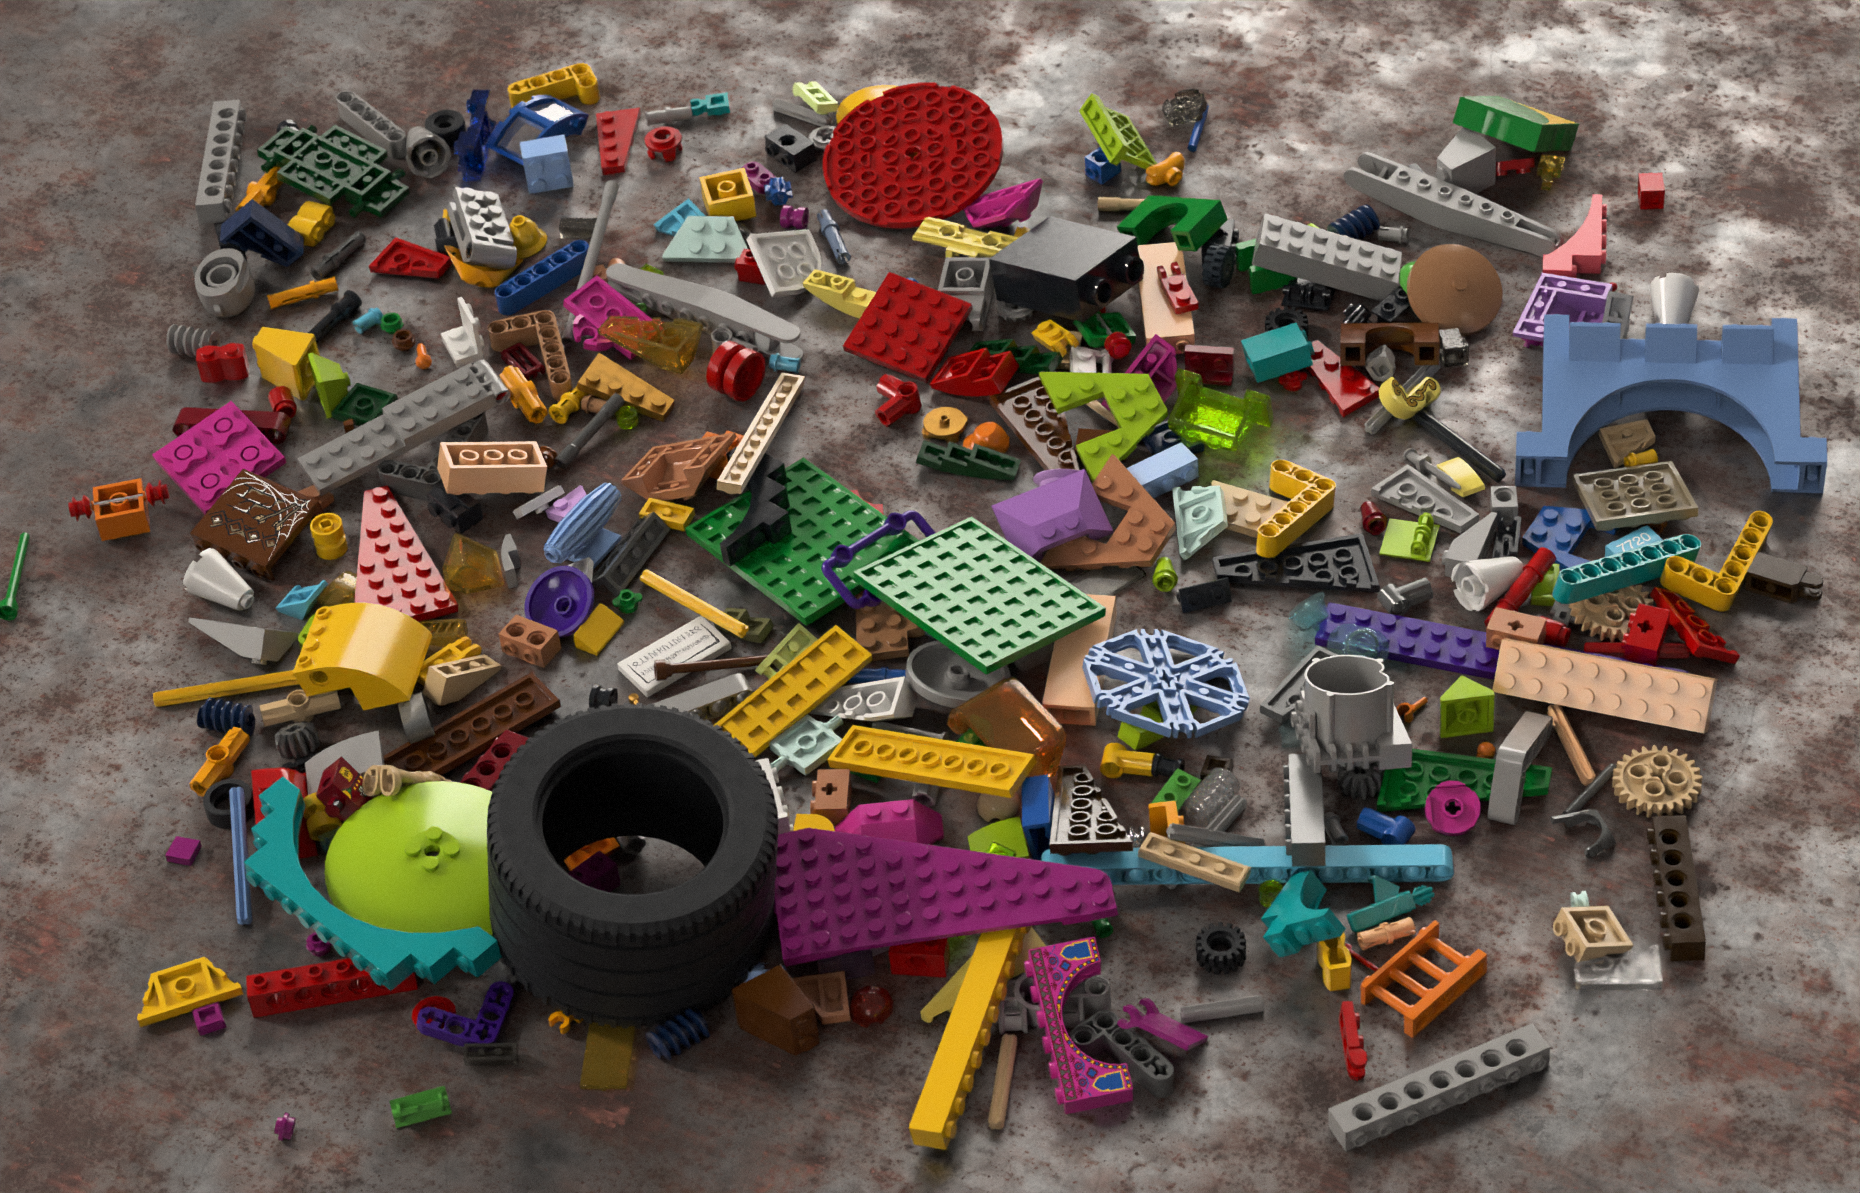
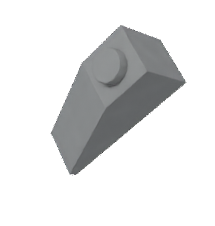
[1442,512,1497,577]

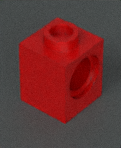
[1637,172,1665,210]

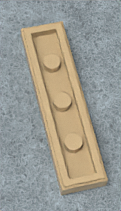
[1138,832,1251,893]

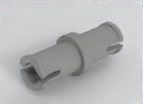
[645,106,692,126]

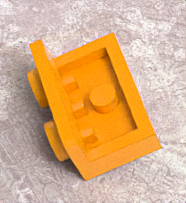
[1148,801,1185,844]

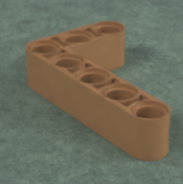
[487,310,573,402]

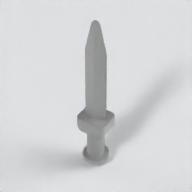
[1403,448,1461,490]

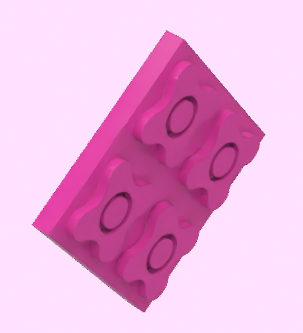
[152,401,287,515]

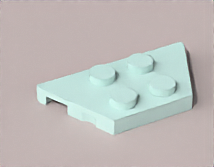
[662,216,748,263]
[1172,486,1228,560]

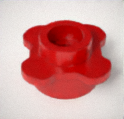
[1278,370,1307,391]

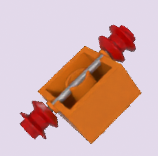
[68,478,169,541]

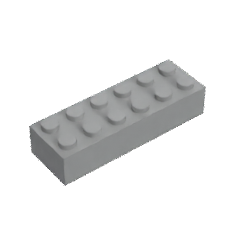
[1252,213,1402,301]

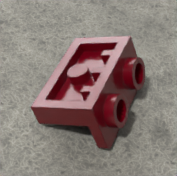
[1183,345,1235,386]

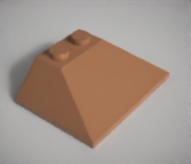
[621,432,736,502]

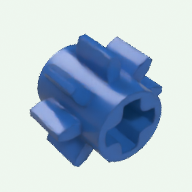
[764,177,793,206]

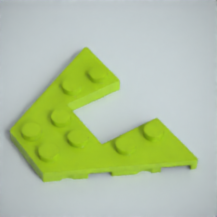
[1039,372,1168,482]

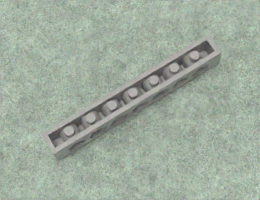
[195,100,247,224]
[1328,1023,1550,1151]

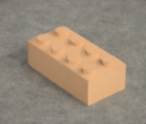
[437,442,547,495]

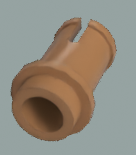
[581,395,607,414]

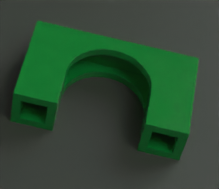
[1117,195,1228,252]

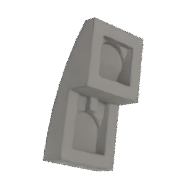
[501,534,521,589]

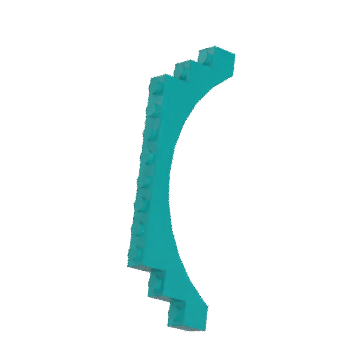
[244,777,502,991]

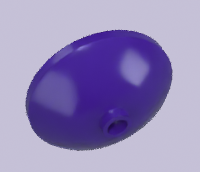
[524,566,594,639]

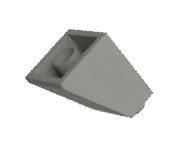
[1436,127,1496,194]

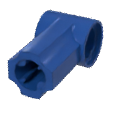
[1357,807,1416,845]

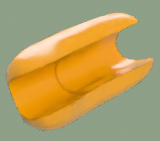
[1146,152,1185,186]

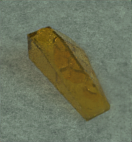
[597,316,703,374]

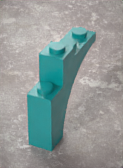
[1261,870,1346,958]

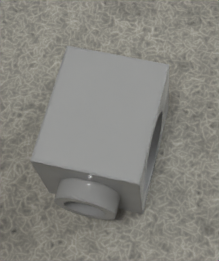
[1490,486,1518,526]

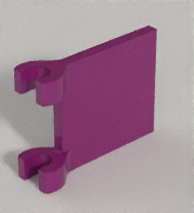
[1117,998,1209,1050]

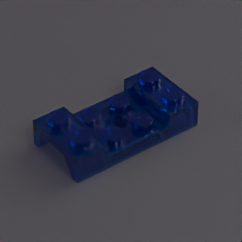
[454,90,497,181]

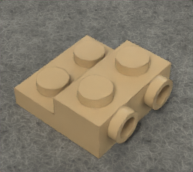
[1553,906,1633,963]

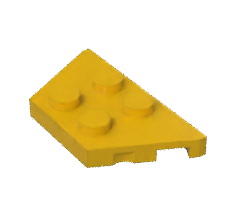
[137,957,243,1028]

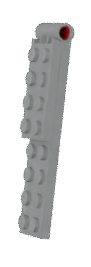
[297,359,511,496]

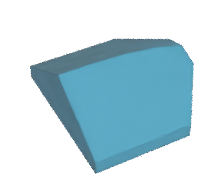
[276,580,328,620]

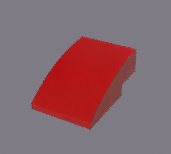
[929,348,1019,396]

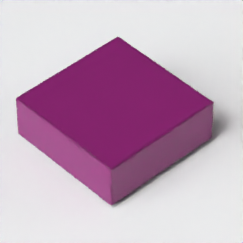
[165,836,202,866]
[192,1002,226,1036]

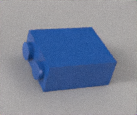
[1022,774,1055,861]

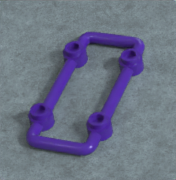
[821,510,935,609]

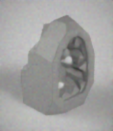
[1365,345,1396,381]

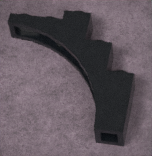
[720,446,792,567]

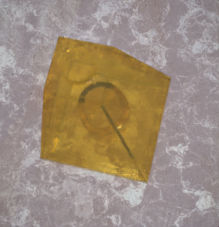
[442,533,504,594]

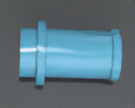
[352,307,383,334]
[769,353,801,374]

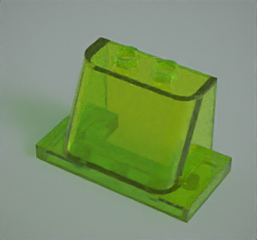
[1167,368,1274,451]

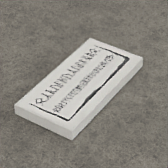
[617,616,732,697]

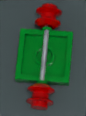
[1074,307,1136,359]

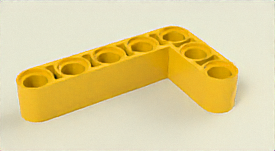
[1256,460,1336,558]
[1660,511,1773,612]

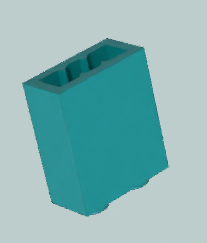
[1241,323,1315,383]

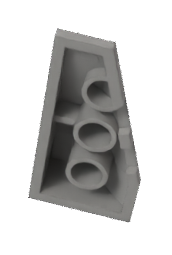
[188,617,299,665]

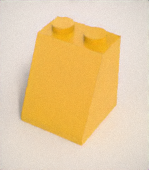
[252,327,320,401]

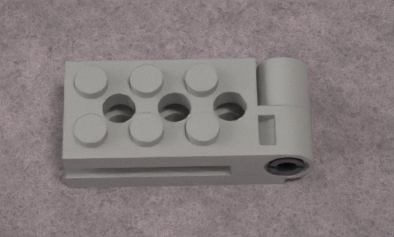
[447,187,517,270]

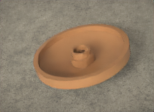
[1407,244,1502,337]

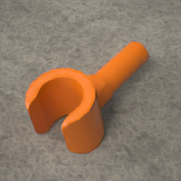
[1397,697,1428,723]

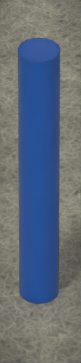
[1188,103,1209,152]

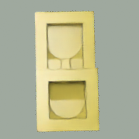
[1437,457,1485,497]

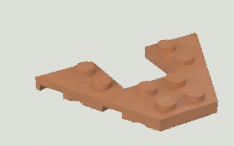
[1040,454,1176,571]

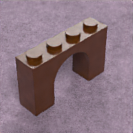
[1340,323,1439,366]

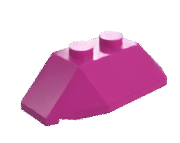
[963,178,1043,228]
[1101,334,1179,412]
[835,799,944,845]

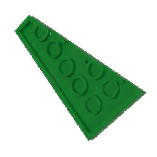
[1377,748,1552,812]

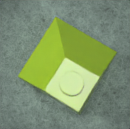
[308,353,351,419]

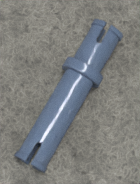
[817,209,851,264]

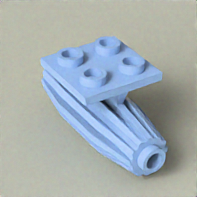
[543,482,622,569]

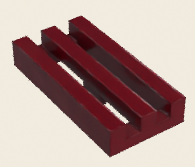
[500,342,546,381]

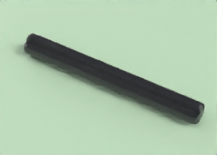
[1414,409,1506,482]

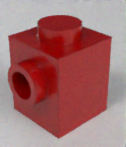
[734,248,766,285]

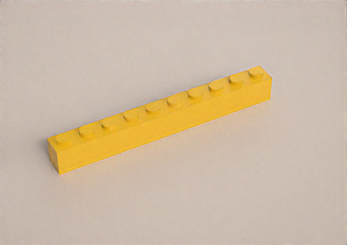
[909,926,1031,1150]

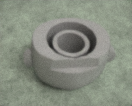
[195,248,255,318]

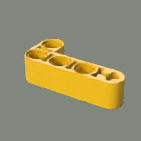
[508,63,600,109]

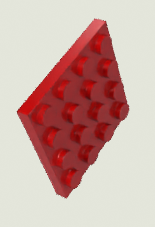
[843,272,973,383]

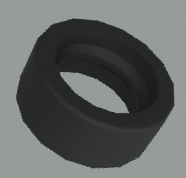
[203,779,255,829]

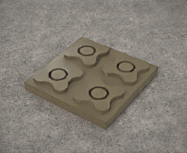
[1573,461,1698,531]

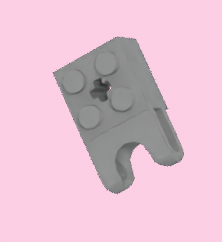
[938,257,994,331]

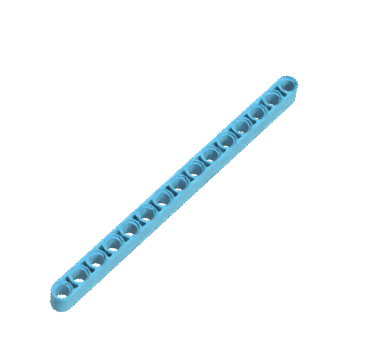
[1041,844,1454,885]

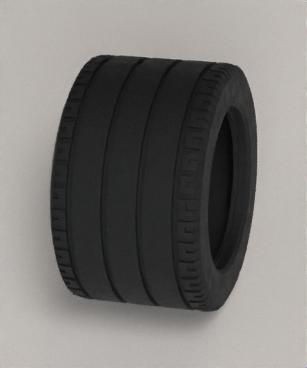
[487,703,778,1029]

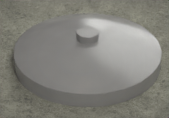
[905,641,1010,709]

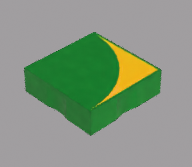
[1453,96,1579,152]

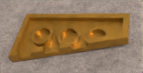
[577,353,675,422]

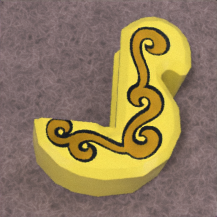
[1379,377,1441,419]

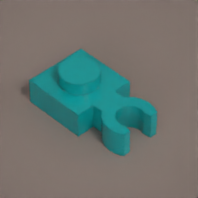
[690,92,730,116]

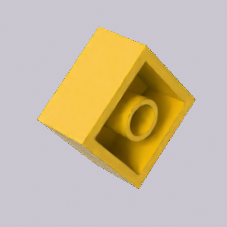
[699,168,756,221]

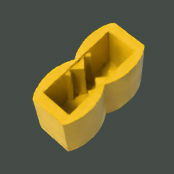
[288,201,335,247]
[1317,932,1352,991]

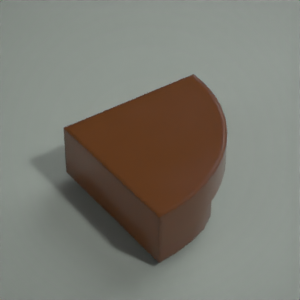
[343,418,355,434]

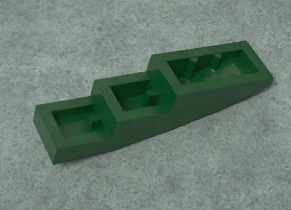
[969,339,1063,374]
[915,440,1021,480]

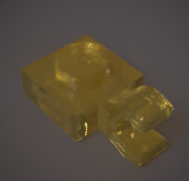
[1537,154,1565,191]

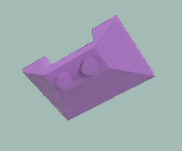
[1513,273,1612,343]
[992,469,1114,562]

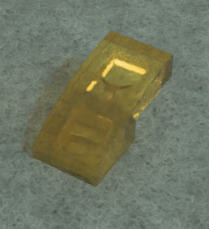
[317,571,357,607]

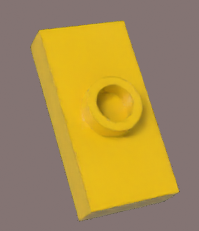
[639,498,695,532]

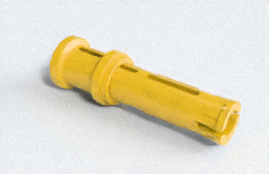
[549,386,589,424]

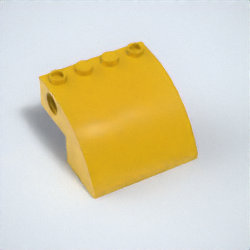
[292,603,432,711]

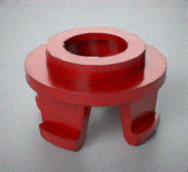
[645,127,683,162]

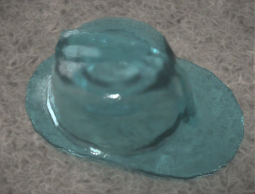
[1288,592,1329,631]
[1327,624,1389,662]

